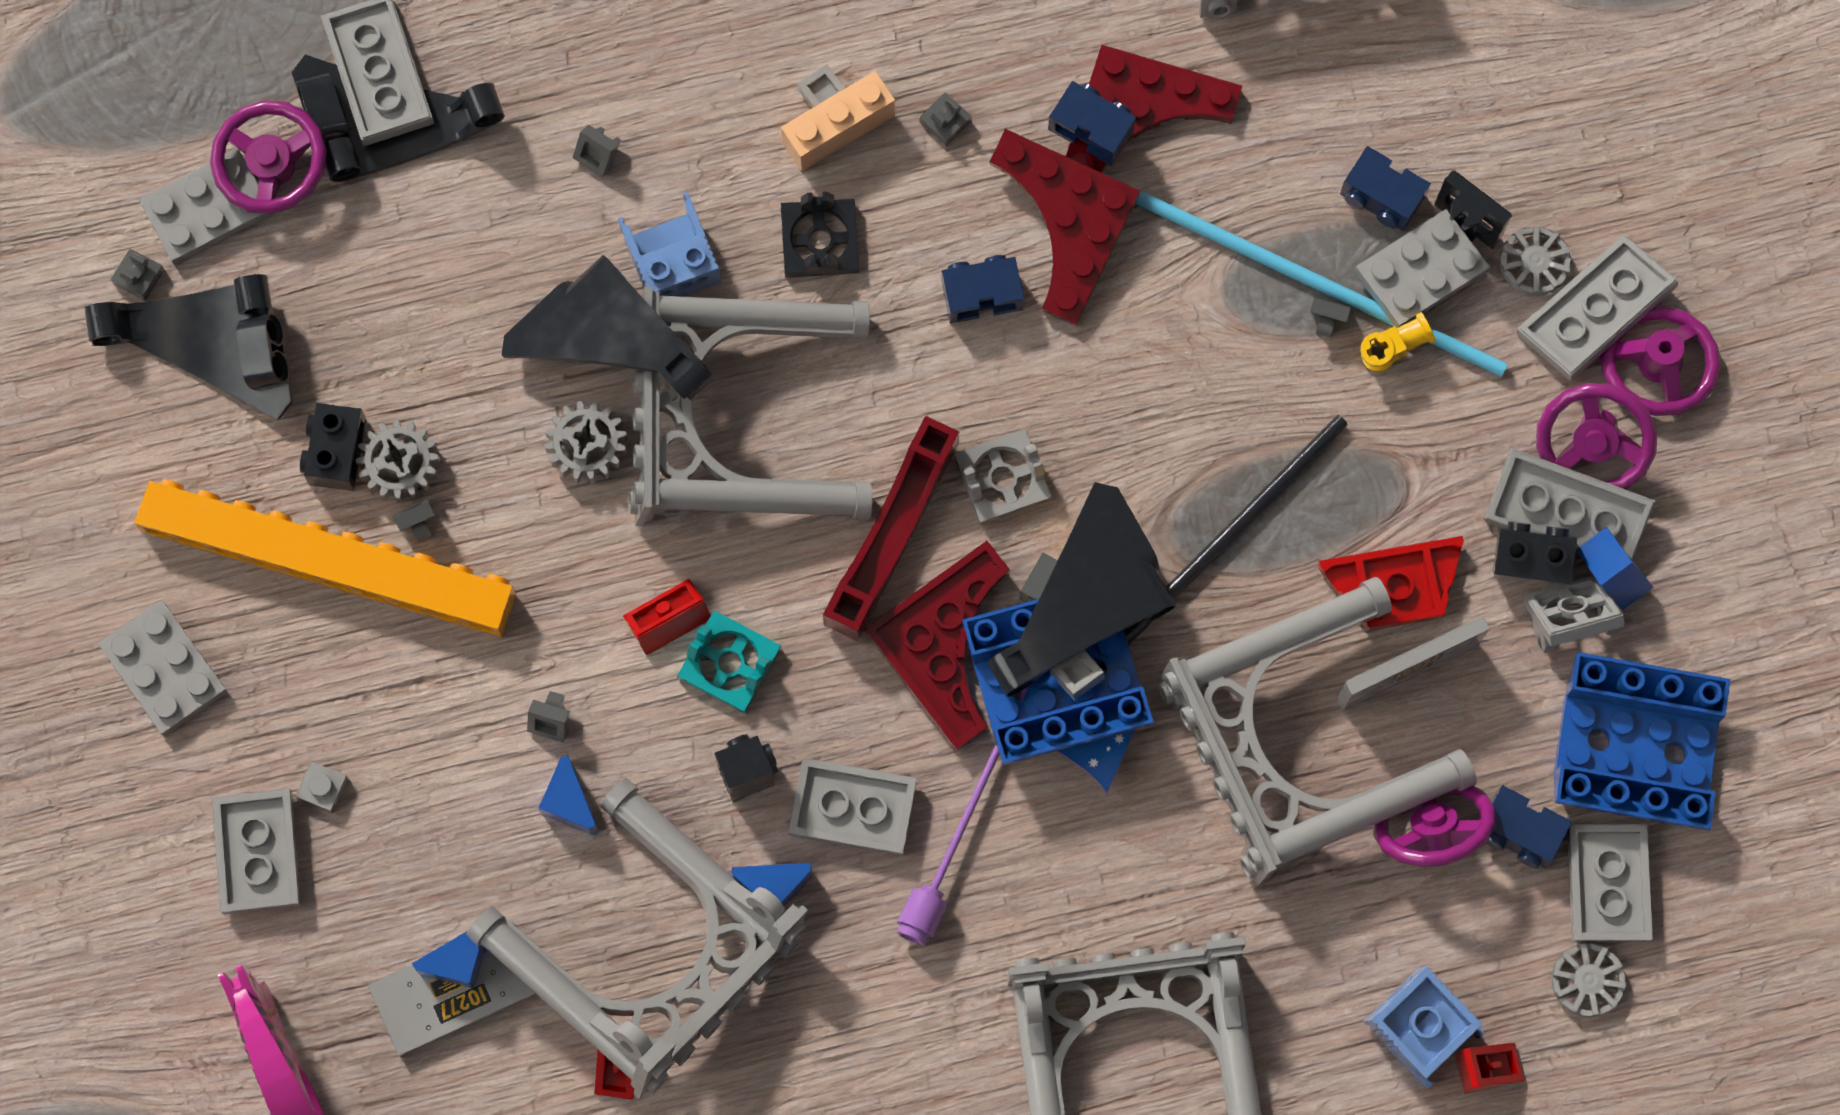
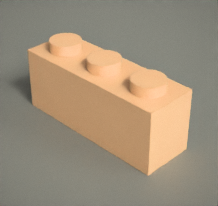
[781,71,895,172]

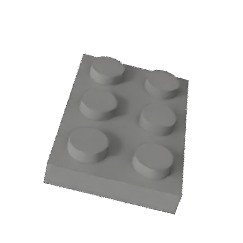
[139,148,273,265]
[1354,209,1490,328]
[98,599,228,737]
[788,758,917,856]
[212,789,301,915]
[1567,824,1653,943]

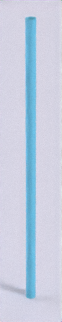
[1103,173,1508,377]

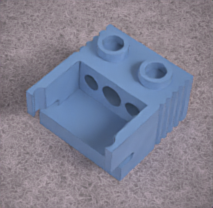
[618,192,721,297]
[1363,966,1485,1088]

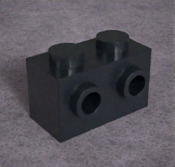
[300,403,367,491]
[1493,521,1577,584]
[714,734,779,803]

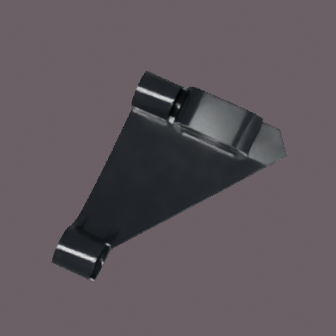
[292,54,505,182]
[501,254,716,400]
[84,274,294,420]
[988,482,1176,697]

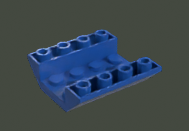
[962,599,1154,765]
[1553,652,1731,831]

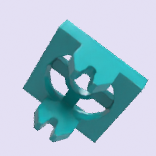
[677,610,781,714]

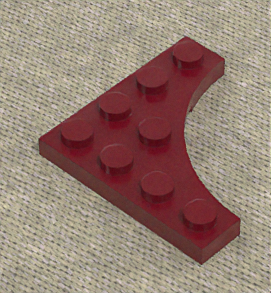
[1066,44,1242,173]
[989,129,1140,326]
[865,540,1010,752]

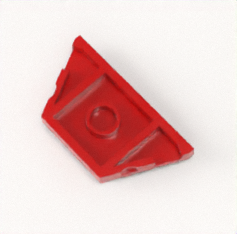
[1318,536,1464,631]

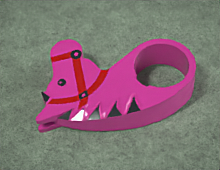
[218,964,324,1115]

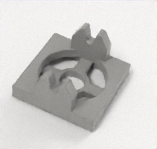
[954,429,1052,525]
[1524,576,1624,653]

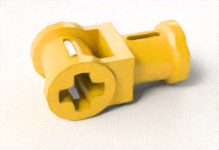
[1360,312,1436,372]

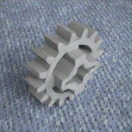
[545,401,627,484]
[356,419,440,503]

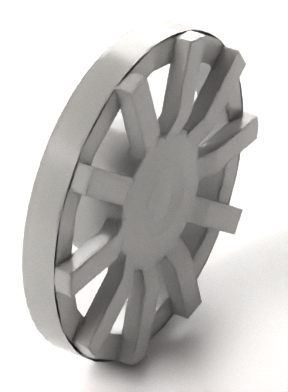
[1500,226,1571,296]
[1551,943,1626,1017]

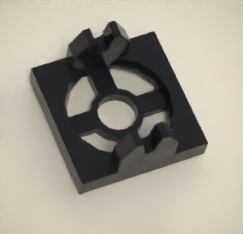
[1434,170,1512,250]
[781,191,859,278]

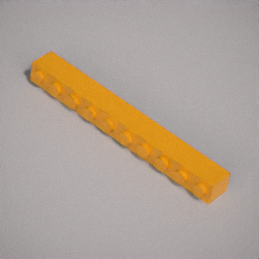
[134,479,516,637]

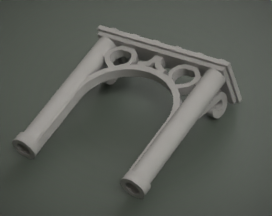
[629,286,872,526]
[1158,577,1476,887]
[466,778,808,1099]
[1007,932,1262,1115]

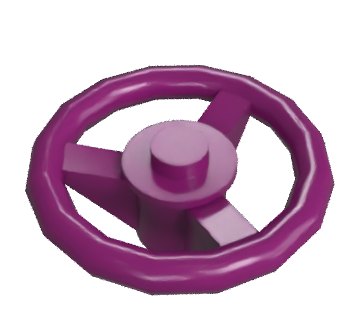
[210,100,327,214]
[1600,306,1721,416]
[1536,383,1658,490]
[1373,786,1496,867]

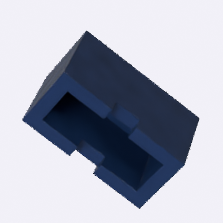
[1048,81,1136,166]
[1340,146,1431,231]
[941,255,1024,324]
[1486,785,1572,869]

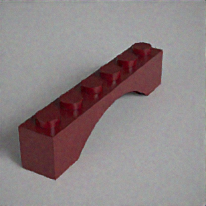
[823,415,960,642]

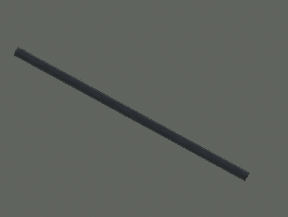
[1096,415,1348,671]

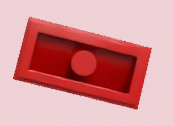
[623,579,711,655]

